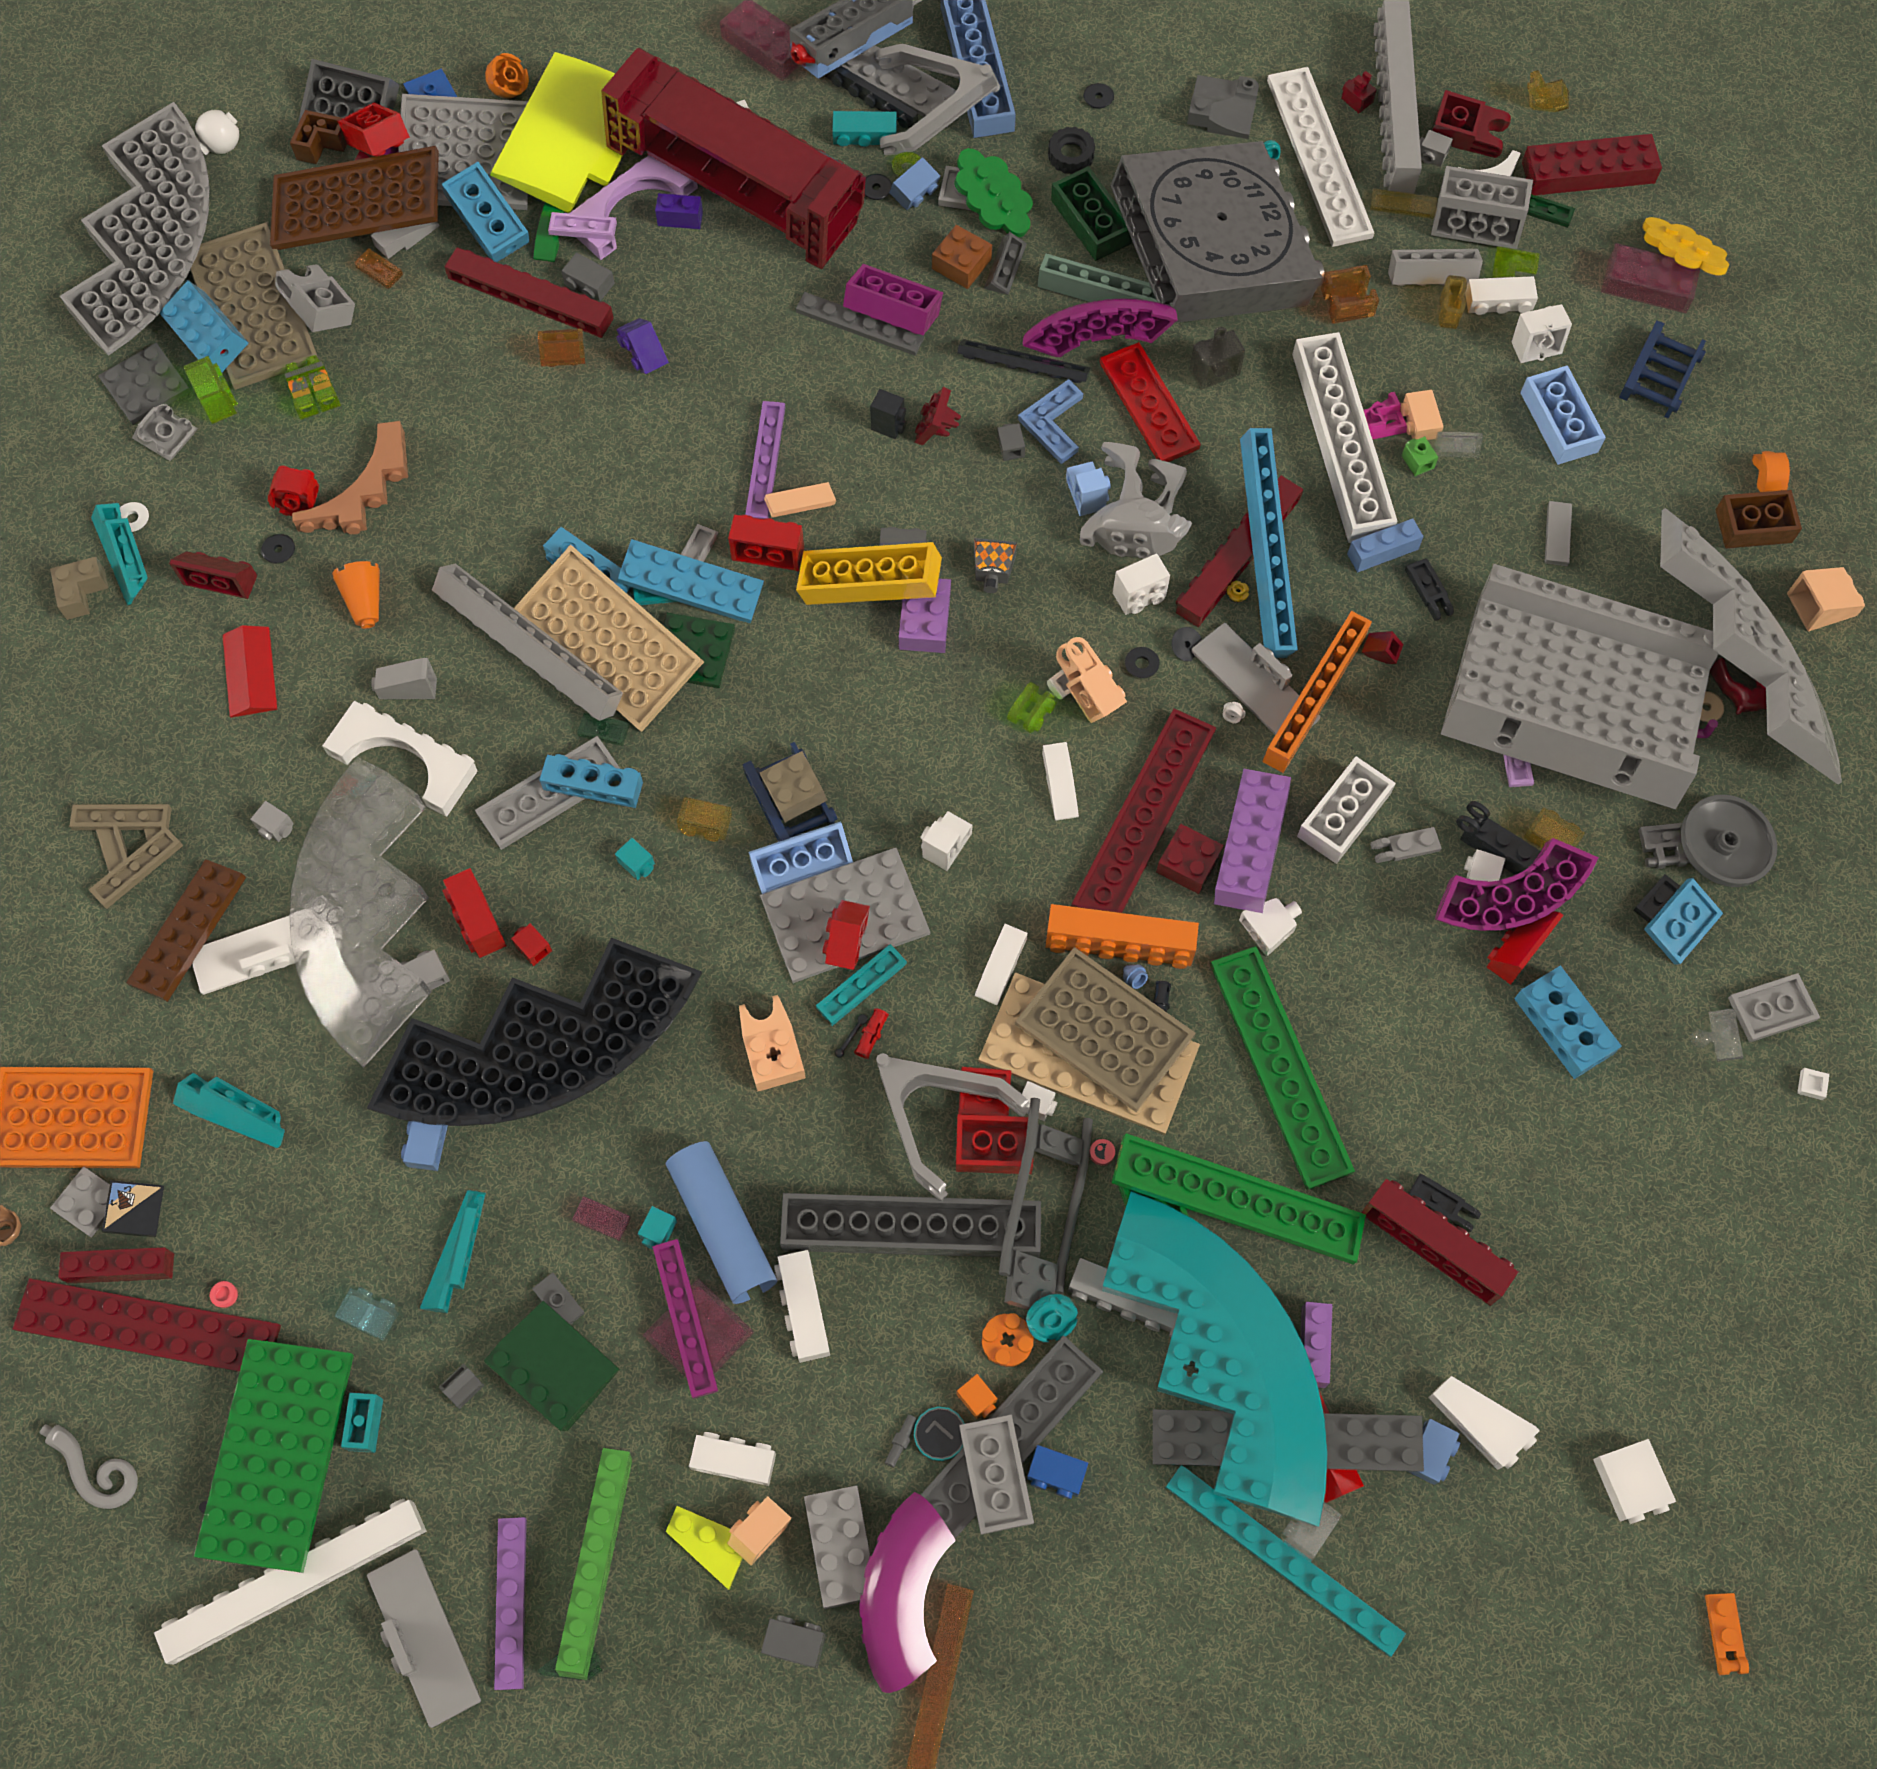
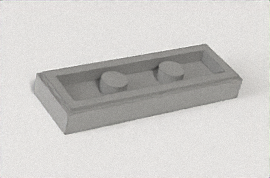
[1545,501,1572,566]

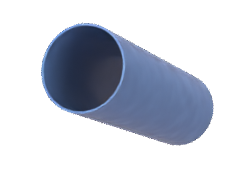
[666,1141,777,1304]

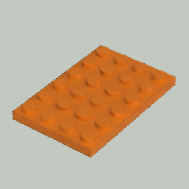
[0,1067,153,1168]

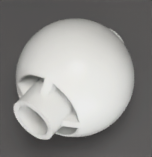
[195,110,239,155]

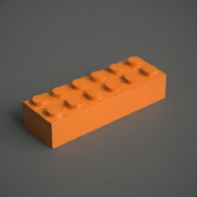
[1045,904,1199,969]

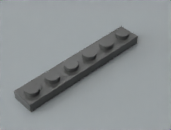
[796,292,924,356]

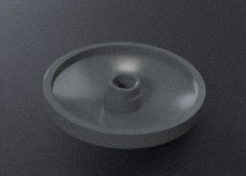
[1681,795,1777,887]

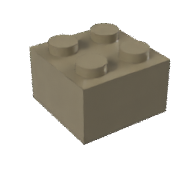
[760,751,827,822]

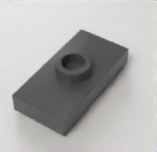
[532,1272,585,1324]

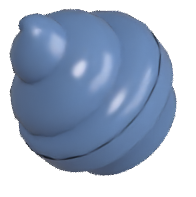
[1123,964,1148,989]

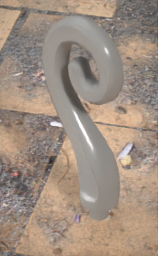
[40,1424,138,1509]

